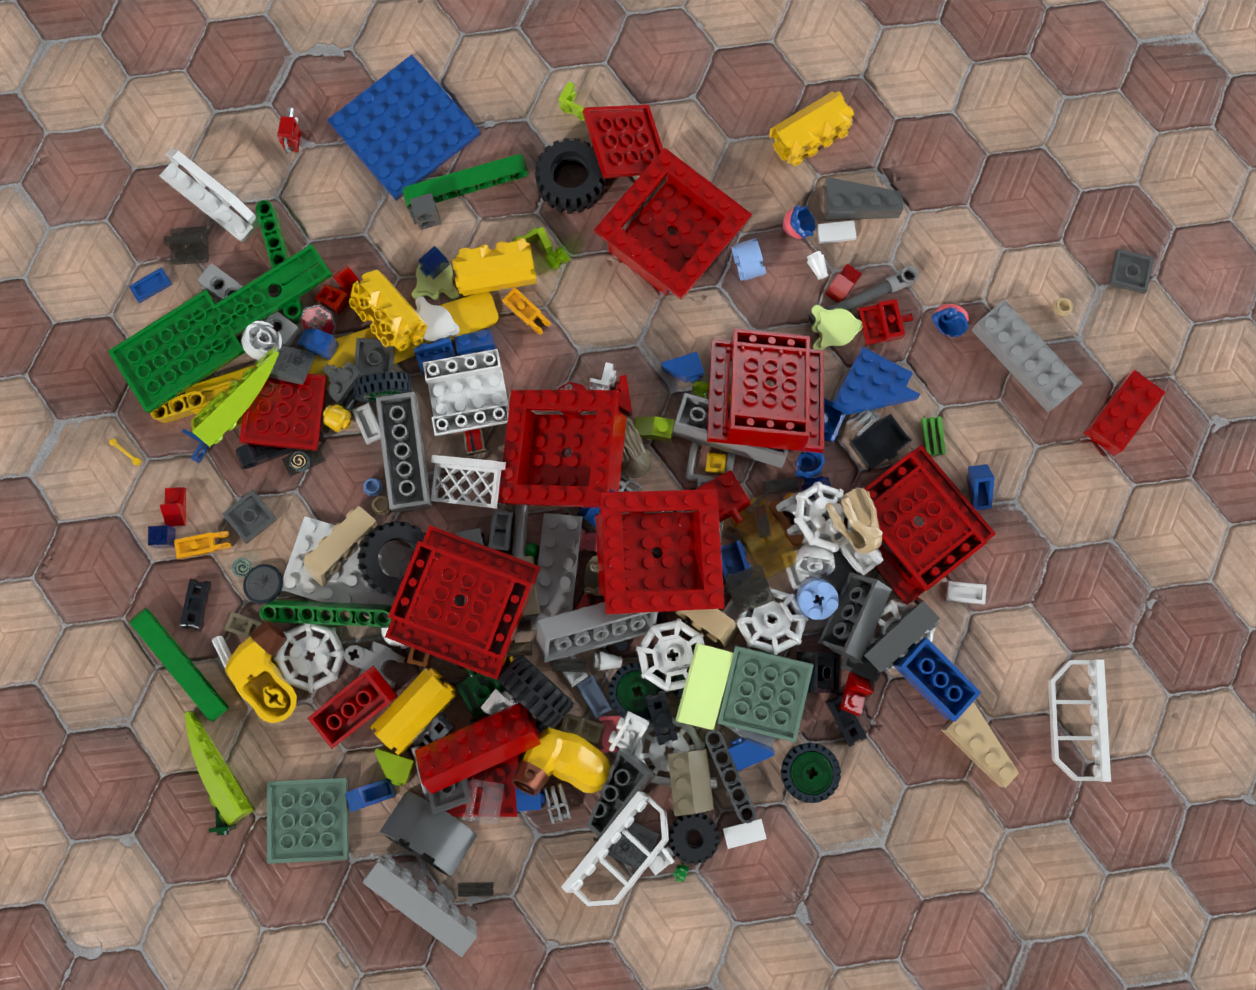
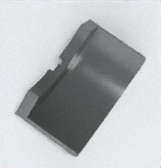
[380,791,477,877]

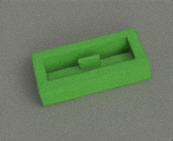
[921,416,946,456]

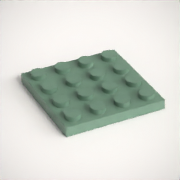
[718,646,814,743]
[267,777,349,864]

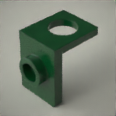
[209,807,236,836]

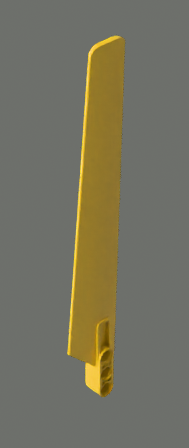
[150,292,499,428]

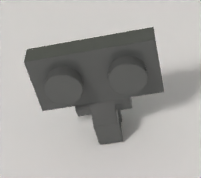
[323,362,362,403]

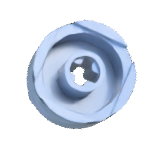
[731,238,766,281]
[796,577,838,620]

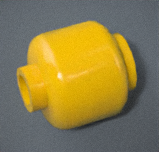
[322,404,352,432]

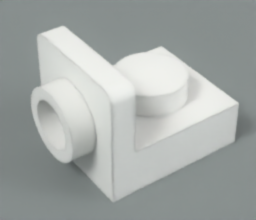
[649,845,675,876]

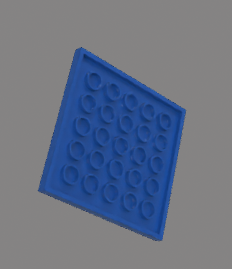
[327,54,481,201]

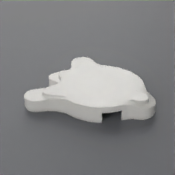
[415,296,460,343]

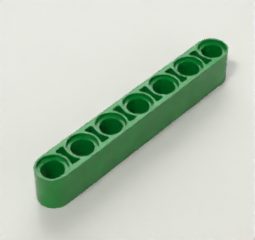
[402,154,529,209]
[256,200,305,324]
[259,600,392,627]
[129,608,229,722]

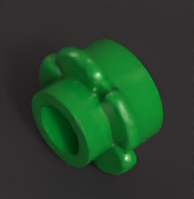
[673,863,689,883]

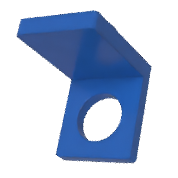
[181,428,209,463]

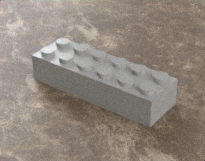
[971,300,1083,413]
[376,392,432,513]
[672,393,788,468]
[531,513,583,631]
[536,602,658,663]
[362,854,478,957]

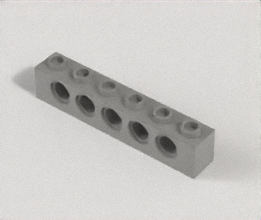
[197,263,303,347]

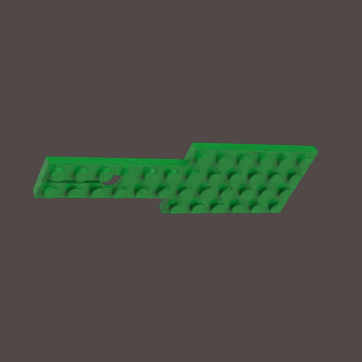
[108,244,333,414]

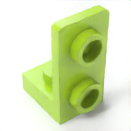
[558,81,585,121]
[511,227,553,255]

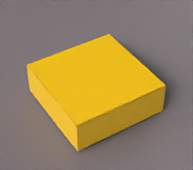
[705,452,726,474]

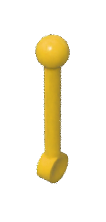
[109,438,141,466]

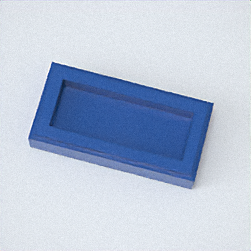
[129,268,172,303]

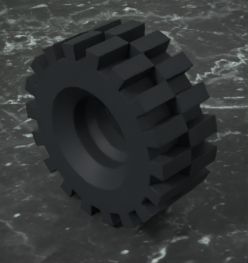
[669,813,720,865]

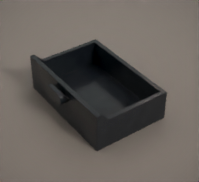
[849,414,912,472]

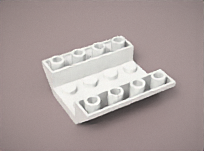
[423,349,509,436]

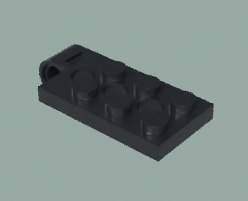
[235,429,325,469]

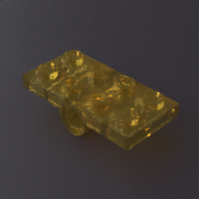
[730,494,796,580]

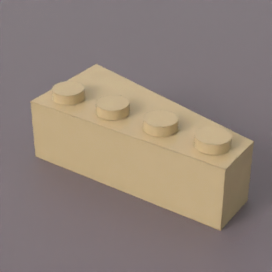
[303,506,377,587]
[675,609,739,647]
[941,702,1019,788]

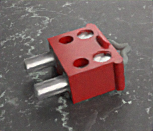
[277,107,301,154]

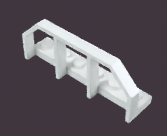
[159,148,260,243]
[1048,660,1111,782]
[561,791,669,906]

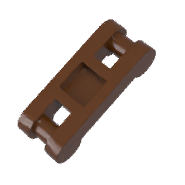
[768,500,803,546]

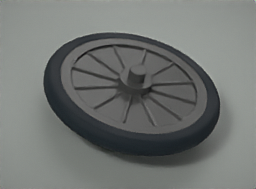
[243,564,283,604]

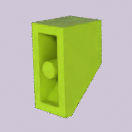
[635,416,674,443]
[375,748,415,786]

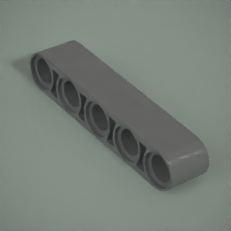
[704,730,756,823]

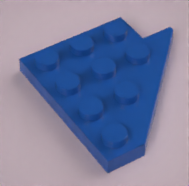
[831,347,920,415]

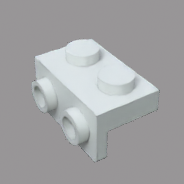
[589,362,617,390]
[839,541,883,576]
[481,689,519,715]
[608,711,650,753]

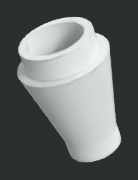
[807,251,829,280]
[593,651,622,671]

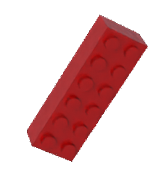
[415,702,541,794]

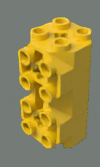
[769,91,854,167]
[452,238,537,296]
[349,270,428,352]
[370,668,456,755]

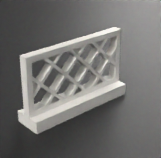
[431,455,506,508]

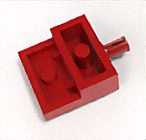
[858,299,913,346]
[697,470,751,525]

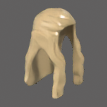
[825,487,883,554]

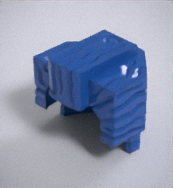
[795,451,825,480]

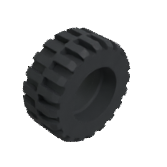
[535,138,606,214]
[357,521,426,596]
[498,655,574,729]

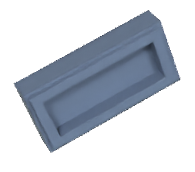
[576,675,613,719]

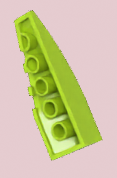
[191,346,279,447]
[184,711,254,826]

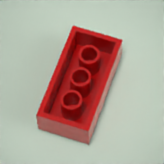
[1083,370,1166,456]
[307,665,398,749]

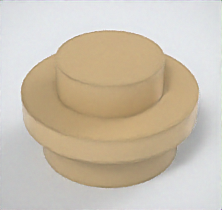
[1053,298,1073,317]
[372,496,390,515]

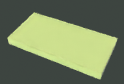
[676,643,734,730]

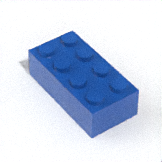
[893,637,981,722]

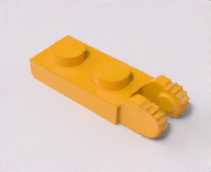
[502,287,551,335]
[174,531,231,559]

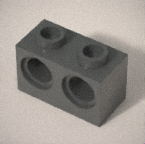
[408,193,442,230]
[488,510,514,554]

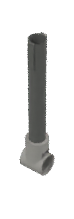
[808,266,919,325]

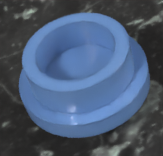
[363,478,383,497]

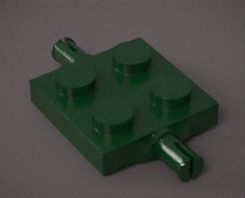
[455,668,504,719]

